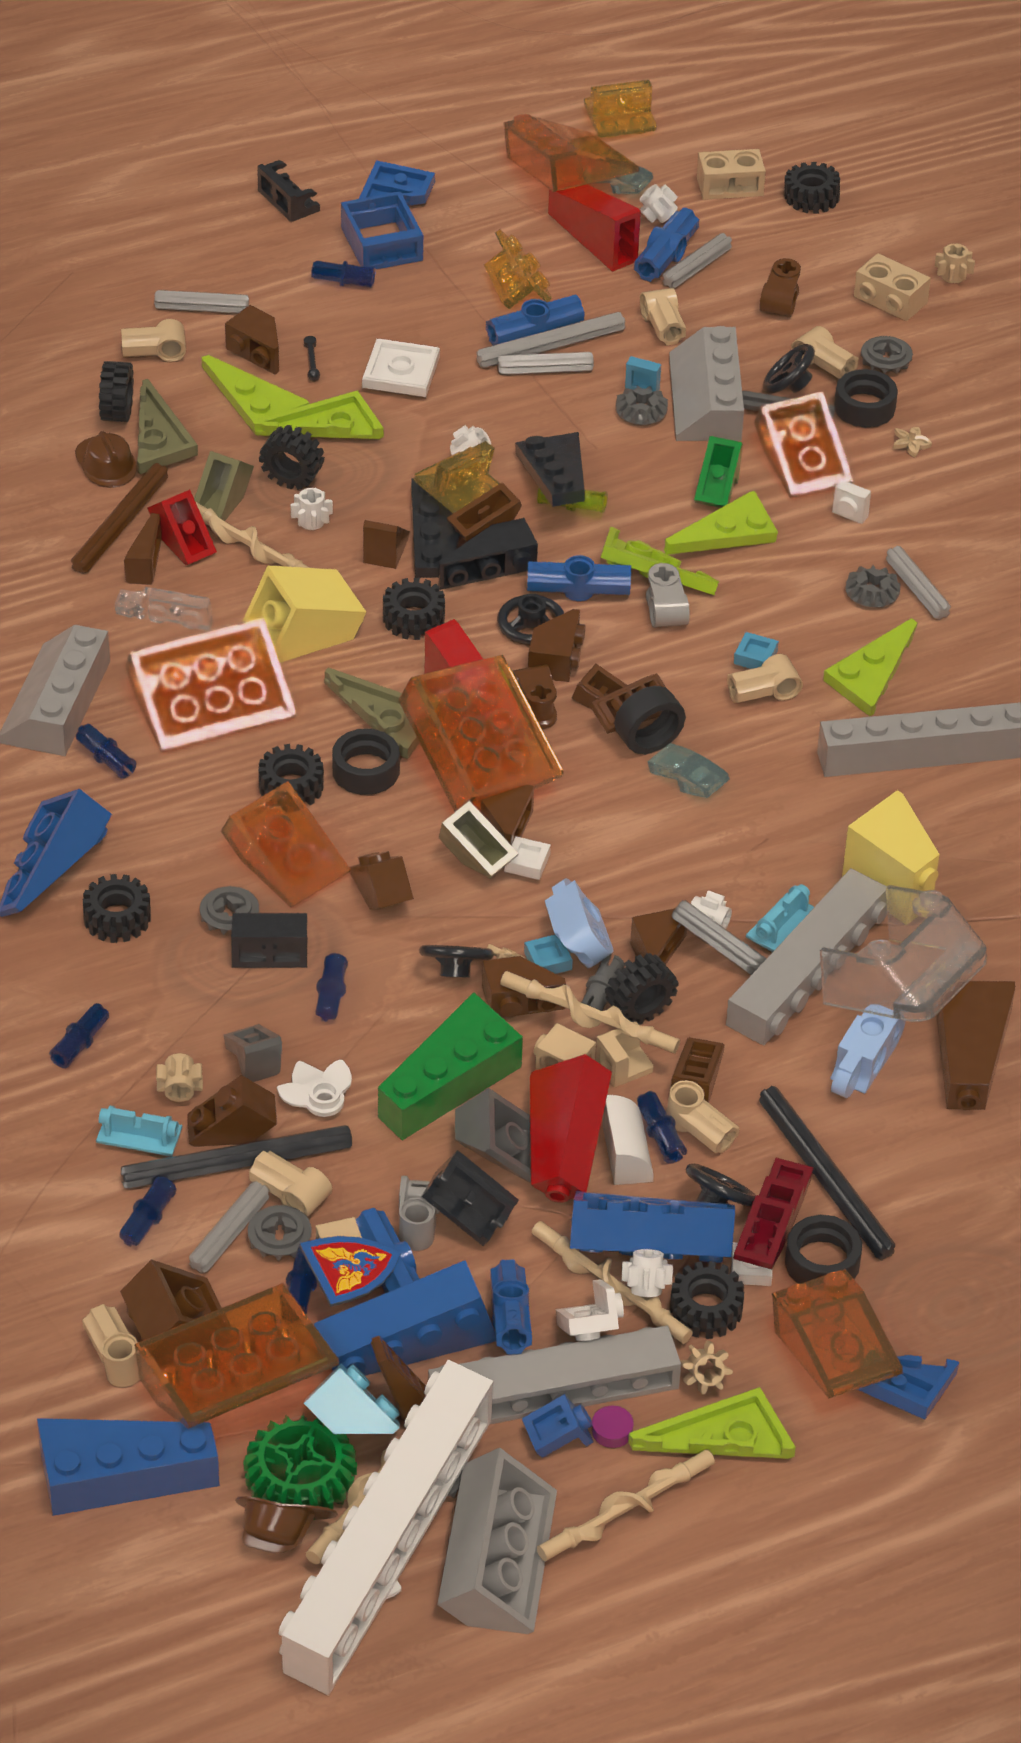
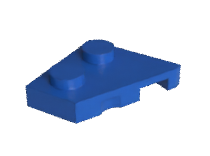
[359,160,435,206]
[851,1351,959,1420]

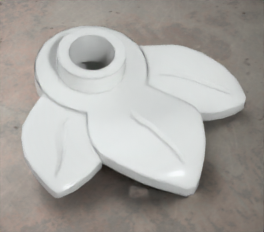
[277,1060,352,1117]

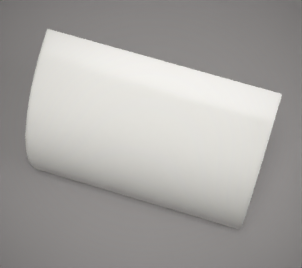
[603,1095,654,1185]

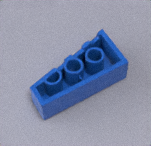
[570,1191,736,1263]
[314,1260,496,1376]
[37,1418,220,1516]

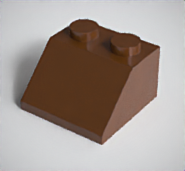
[120,1259,236,1360]

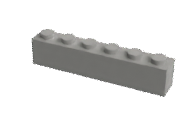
[817,702,1021,777]
[726,868,889,1046]
[428,1325,681,1424]

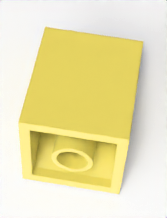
[243,565,366,664]
[842,790,940,924]

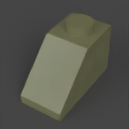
[194,451,254,521]
[439,801,519,878]

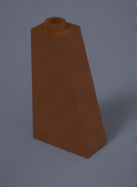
[936,981,1016,1110]

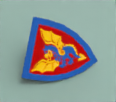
[299,1236,401,1307]

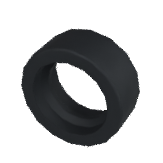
[834,369,898,428]
[614,686,686,755]
[332,728,400,795]
[785,1214,862,1292]

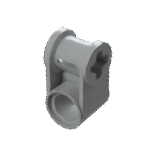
[646,563,690,628]
[399,1175,439,1251]

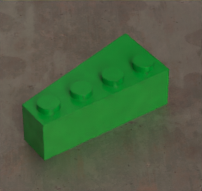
[378,992,523,1141]

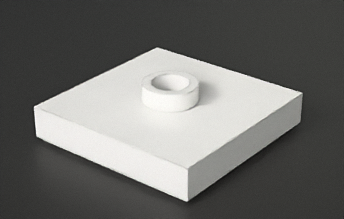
[362,339,440,397]

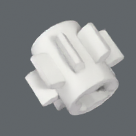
[639,184,678,223]
[450,425,491,468]
[291,488,333,530]
[691,890,732,935]
[622,1249,673,1297]

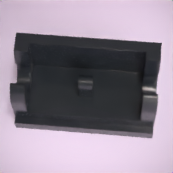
[257,160,320,222]
[231,913,308,968]
[421,1150,519,1246]

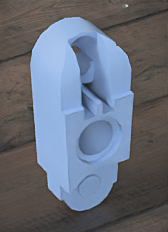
[545,878,613,968]
[830,1003,906,1098]

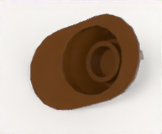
[75,431,137,488]
[235,1496,338,1553]

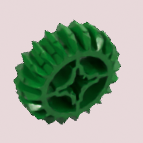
[243,1413,357,1520]

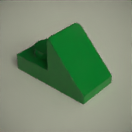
[694,436,743,508]

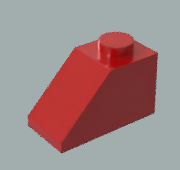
[147,489,217,565]

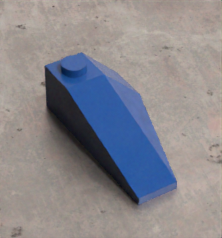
[0,789,112,917]

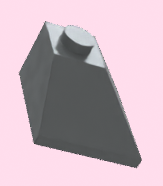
[455,1088,531,1183]

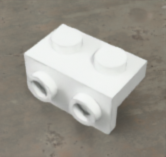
[555,1279,624,1341]

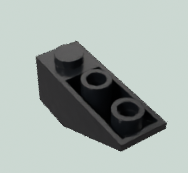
[438,518,538,590]

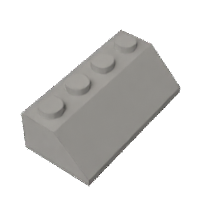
[669,326,744,441]
[0,625,110,756]
[437,1448,557,1634]

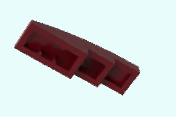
[733,1157,814,1270]

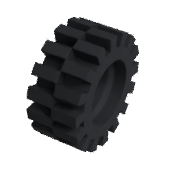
[784,162,840,214]
[99,361,134,422]
[259,425,325,490]
[383,578,445,640]
[258,744,324,810]
[83,874,151,943]
[605,953,679,1025]
[670,1261,745,1339]

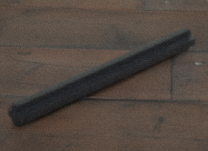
[759,1086,895,1260]
[120,1125,352,1189]

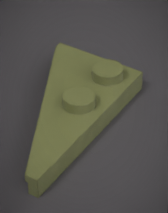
[137,379,198,474]
[324,667,438,759]

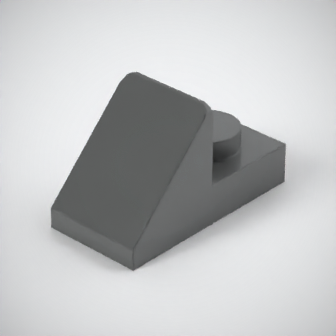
[223,1024,282,1082]

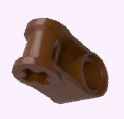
[760,258,801,317]
[512,664,557,729]

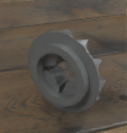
[861,336,913,374]
[616,385,668,425]
[845,565,901,607]
[200,886,259,936]
[248,1205,312,1261]

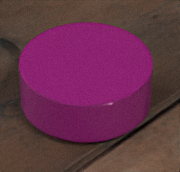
[592,1405,634,1448]

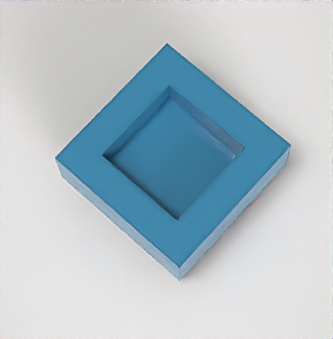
[625,356,661,391]
[734,632,779,669]
[524,935,573,974]

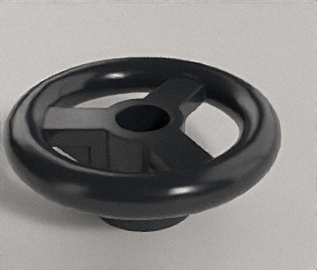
[763,344,815,394]
[497,594,564,645]
[419,945,494,978]
[685,1163,756,1207]

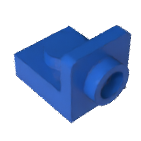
[522,1394,594,1458]

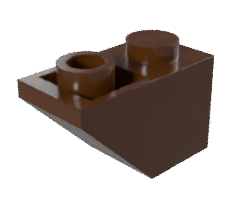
[225,305,279,375]
[528,609,586,682]
[349,851,414,909]
[482,956,566,1018]
[187,1075,277,1147]

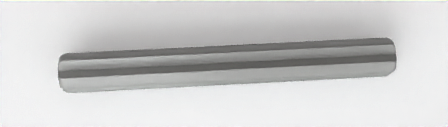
[476,312,625,368]

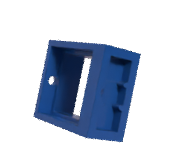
[341,191,424,272]

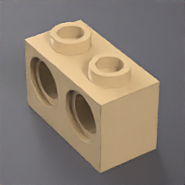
[697,149,765,200]
[854,253,931,321]

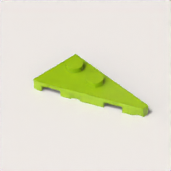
[201,355,310,430]
[252,390,384,439]
[664,491,778,555]
[600,526,719,595]
[823,618,918,716]
[628,1387,796,1459]

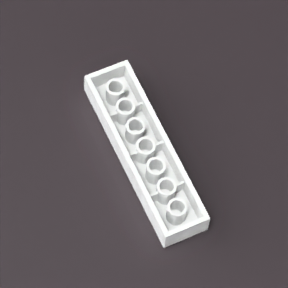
[279,1360,493,1696]

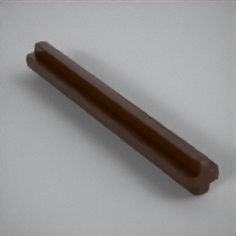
[71,463,168,574]

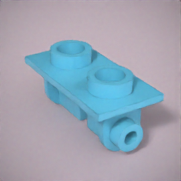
[746,884,814,952]
[96,1105,183,1157]

